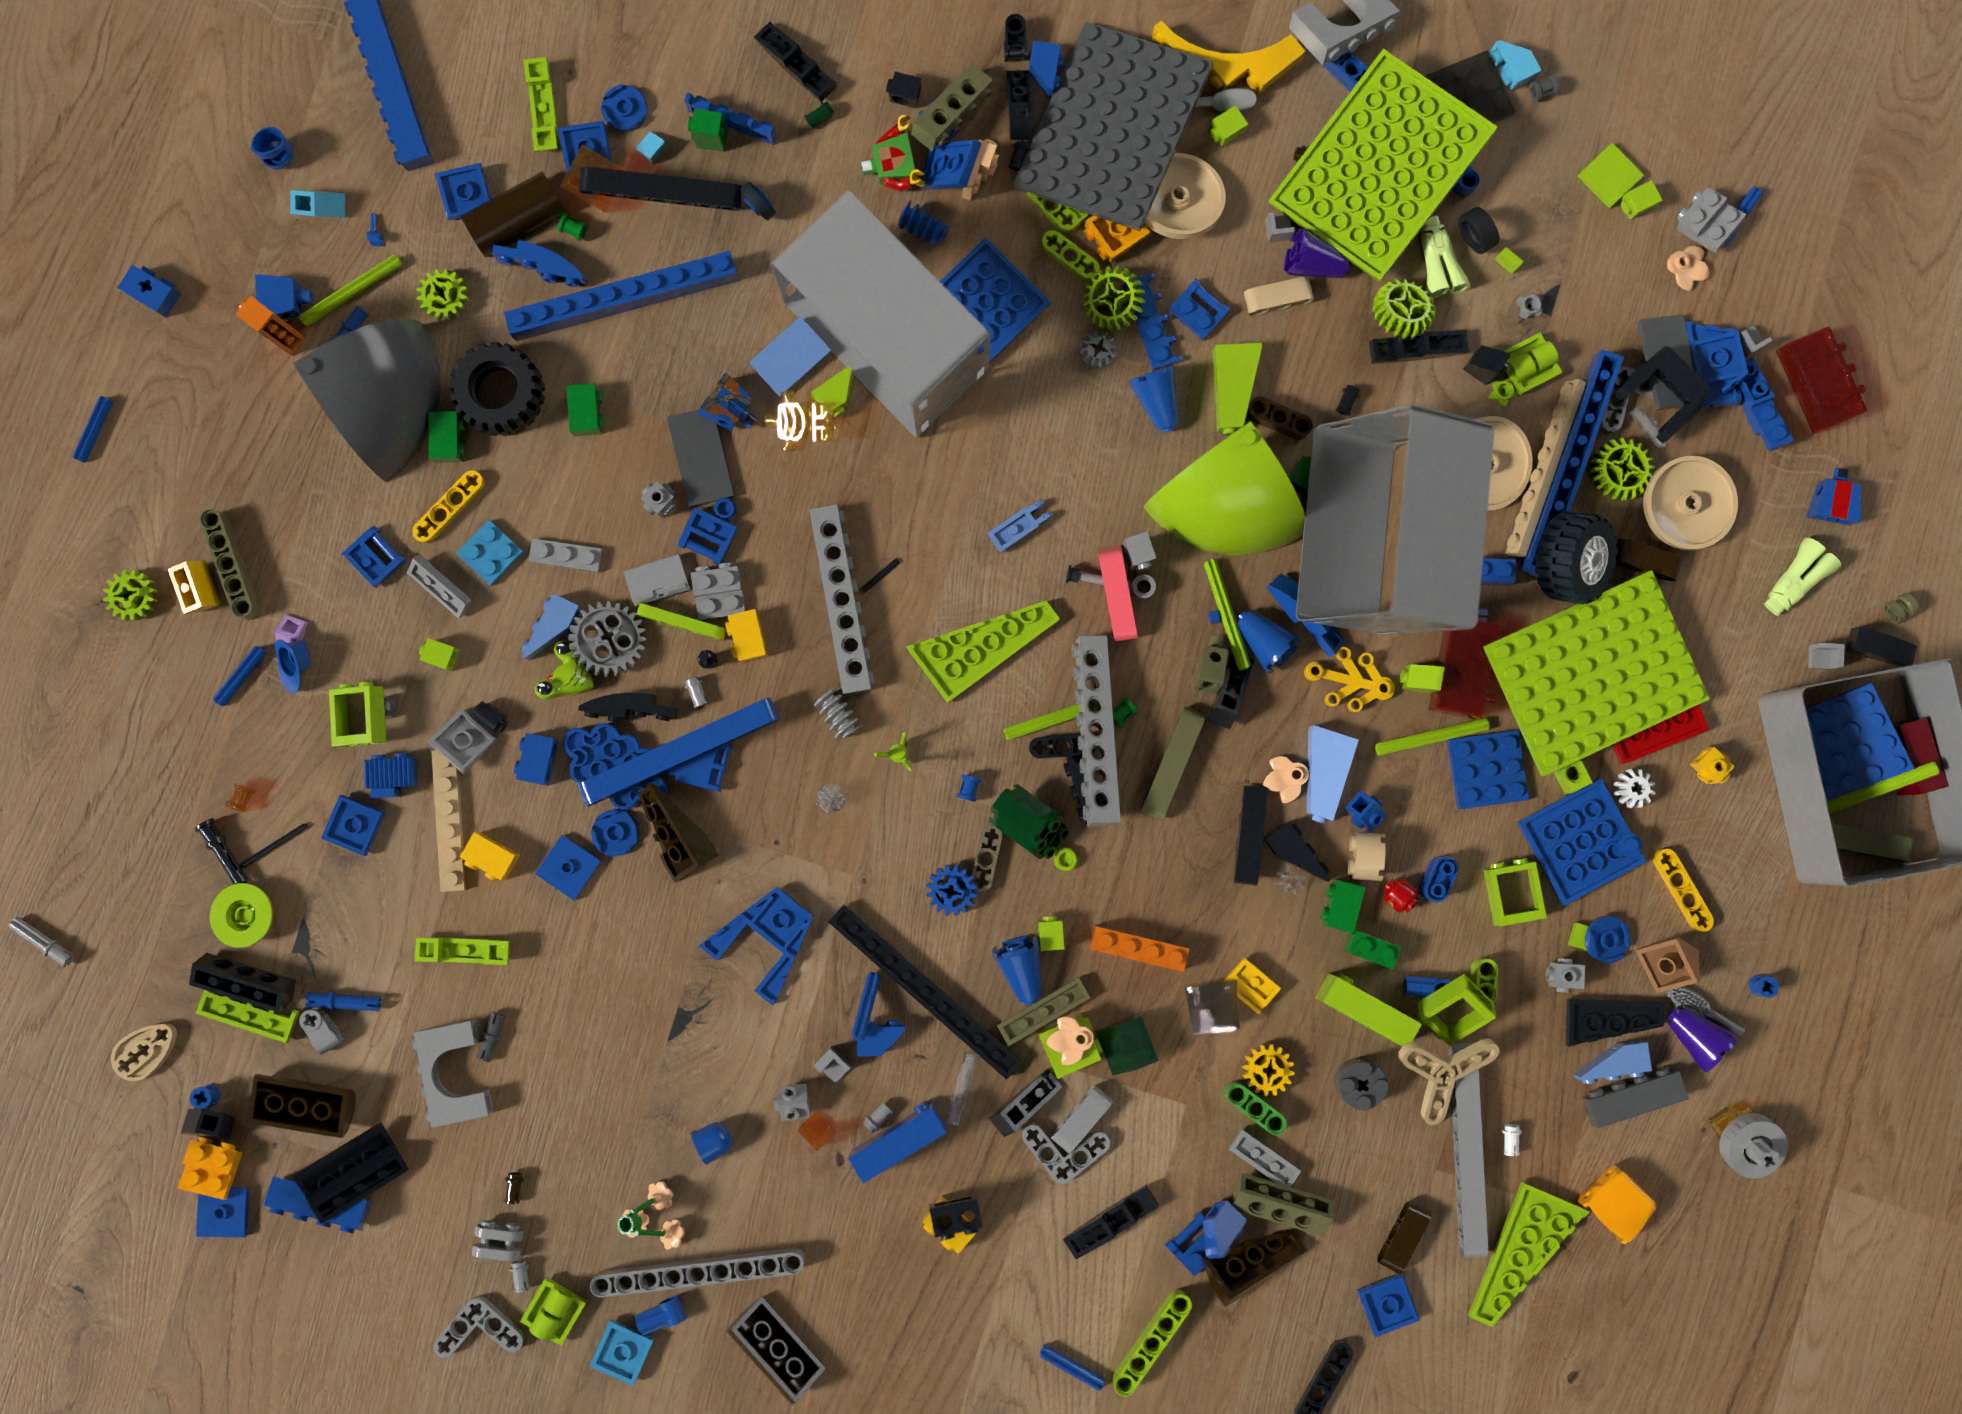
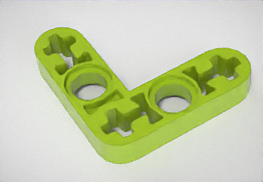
[1026,192,1091,233]

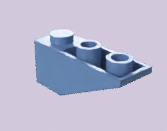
[521,593,583,660]
[1573,1040,1652,1084]

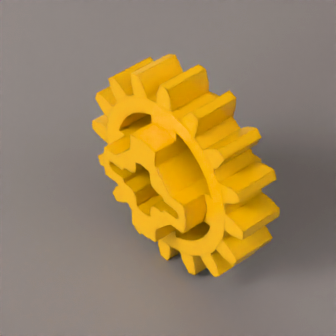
[1242,1043,1294,1096]

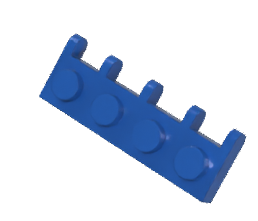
[684,93,777,145]
[1123,273,1184,371]

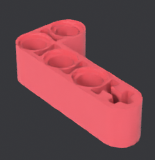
[1098,545,1138,642]

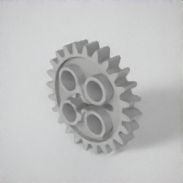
[568,601,646,677]

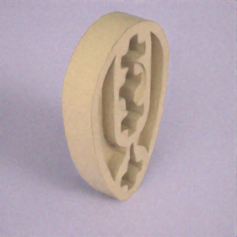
[111,1023,177,1081]

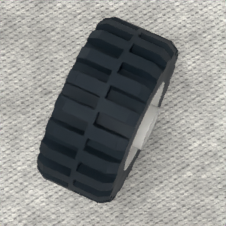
[1535,511,1618,605]

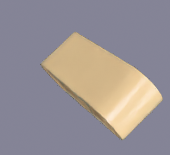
[1244,276,1314,316]

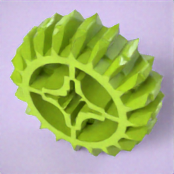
[1083,266,1145,331]
[1372,279,1436,339]
[1589,438,1655,501]

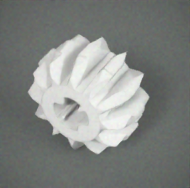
[1613,769,1656,808]

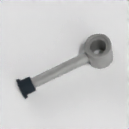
[1066,565,1156,601]

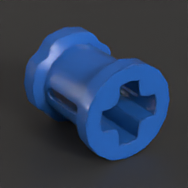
[956,774,982,802]
[1749,975,1779,998]
[190,1084,220,1109]

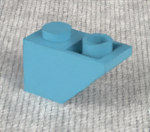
[1490,40,1542,91]
[290,189,346,217]

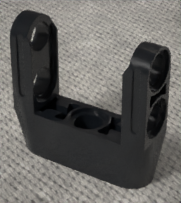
[1613,346,1713,444]

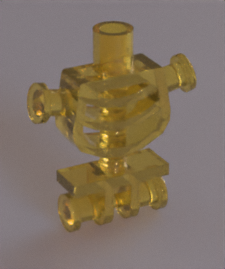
[765,390,835,452]

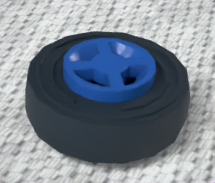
[740,181,776,221]

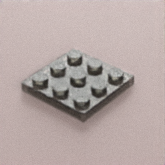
[1425,50,1516,123]

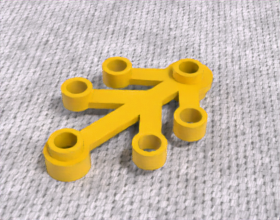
[1304,647,1395,713]

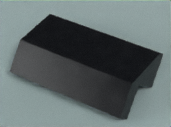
[292,1122,409,1224]

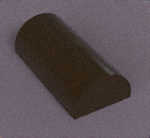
[461,171,566,258]
[247,1074,356,1138]
[726,1296,826,1405]

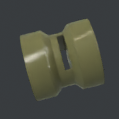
[1883,593,1920,624]

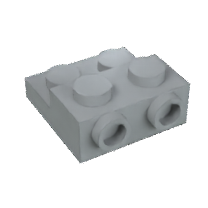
[1677,187,1746,253]
[691,563,746,621]

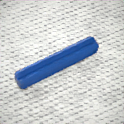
[1722,186,1763,247]
[72,396,113,463]
[213,646,266,706]
[852,972,881,1041]
[1039,1344,1105,1391]

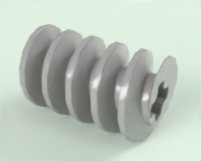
[814,687,863,740]

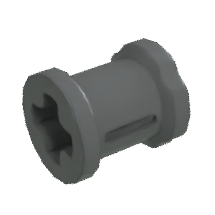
[1529,74,1560,102]

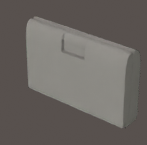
[623,554,691,607]

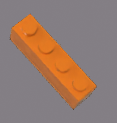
[235,296,306,356]
[1089,925,1189,972]

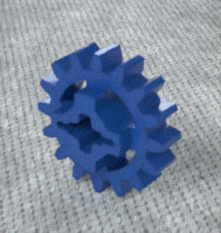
[926,864,978,916]

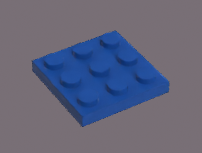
[1447,730,1529,810]

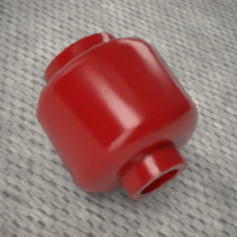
[1383,878,1420,913]

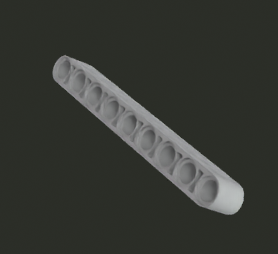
[1449,1042,1488,1258]
[590,1248,806,1297]

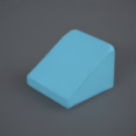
[635,132,668,164]

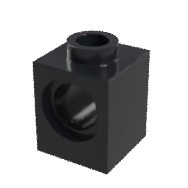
[886,71,922,109]

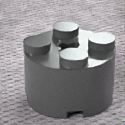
[1335,1059,1388,1111]

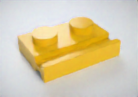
[1222,957,1281,1014]

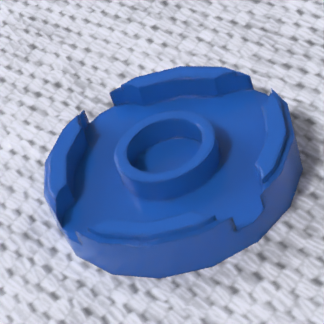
[601,85,648,132]
[591,809,640,857]
[1585,916,1630,963]

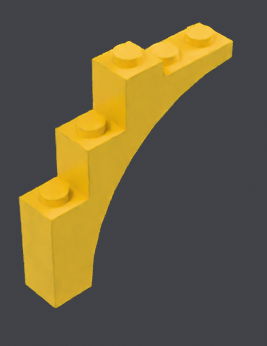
[1152,21,1306,94]

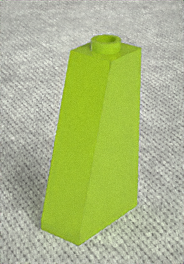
[1212,343,1262,436]

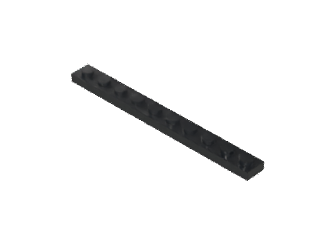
[828,904,1022,1080]

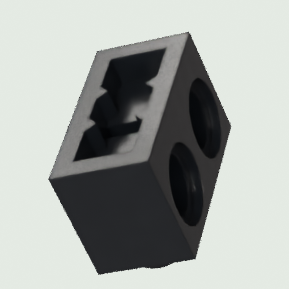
[929,1194,983,1240]

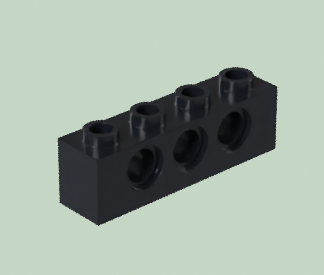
[189,953,296,1013]

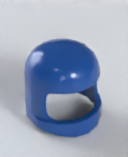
[251,127,294,170]
[691,1122,733,1165]

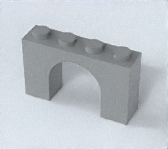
[1289,0,1400,65]
[412,1019,494,1128]

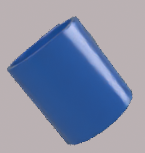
[1403,976,1450,998]
[635,1295,687,1336]

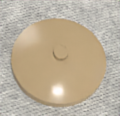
[1144,153,1226,239]
[1474,416,1532,510]
[1643,456,1738,550]

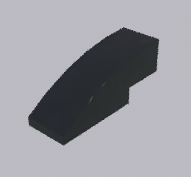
[1846,626,1917,667]

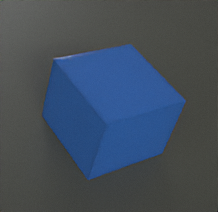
[1208,610,1220,624]

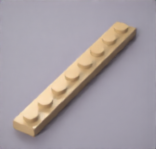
[1505,379,1587,557]

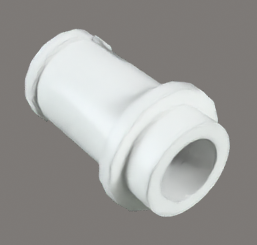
[1502,1124,1522,1156]

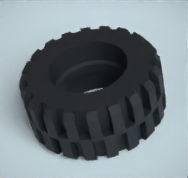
[449,342,545,436]

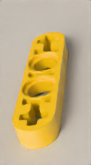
[412,470,485,544]
[1653,849,1714,932]

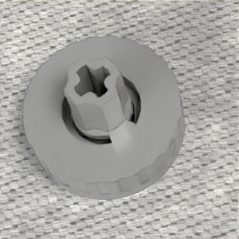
[1719,1113,1788,1179]

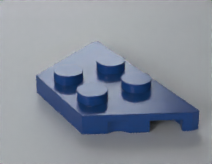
[1685,321,1748,408]

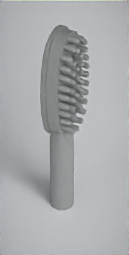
[1195,88,1256,112]
[1667,986,1745,1037]

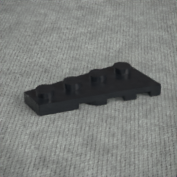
[1566,998,1664,1047]

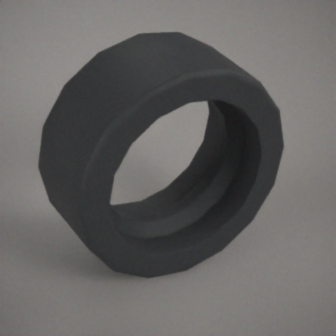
[1459,207,1500,254]

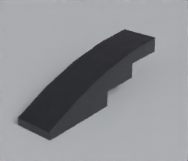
[754,22,837,102]
[1369,330,1469,364]
[1234,785,1268,886]
[1063,1185,1159,1260]

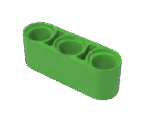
[1224,1081,1287,1135]

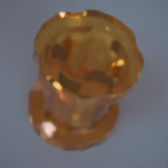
[225,783,255,813]

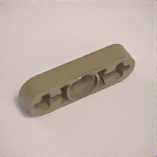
[971,825,1002,893]

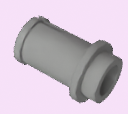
[685,677,709,708]
[863,1102,893,1133]
[510,1260,530,1293]

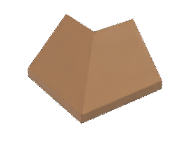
[1636,937,1700,994]

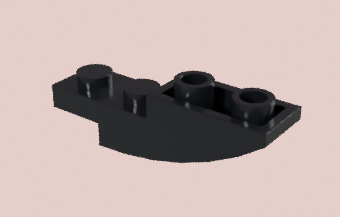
[578,693,678,723]

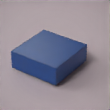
[370,787,401,798]

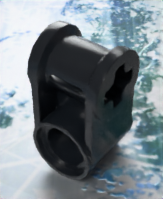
[1004,13,1028,62]

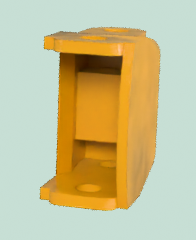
[1578,1165,1657,1244]

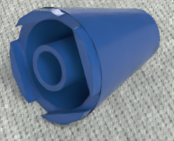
[1128,365,1179,433]
[1237,610,1302,674]
[992,936,1041,1005]

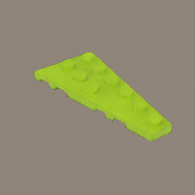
[906,601,1060,703]
[1468,1182,1590,1327]

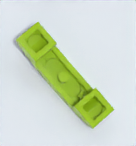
[523,57,558,152]
[415,937,510,965]

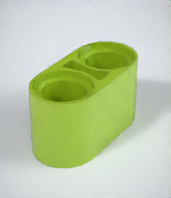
[1470,957,1498,1002]

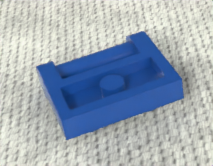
[1168,278,1231,341]
[677,508,738,565]
[342,526,407,588]
[1165,1211,1206,1276]

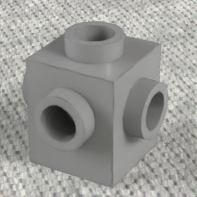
[641,481,678,518]
[1546,958,1585,993]
[774,1084,810,1121]

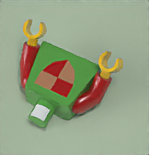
[861,115,925,192]

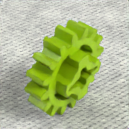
[416,269,469,321]
[103,570,158,621]

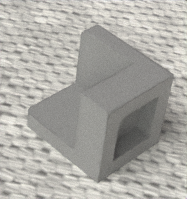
[1265,212,1295,243]
[1739,325,1773,357]
[1808,643,1845,670]
[814,1046,852,1083]

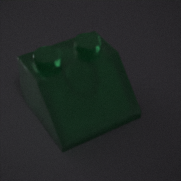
[1095,1013,1159,1076]

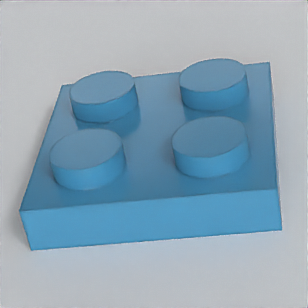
[456,519,524,586]
[590,1319,655,1386]

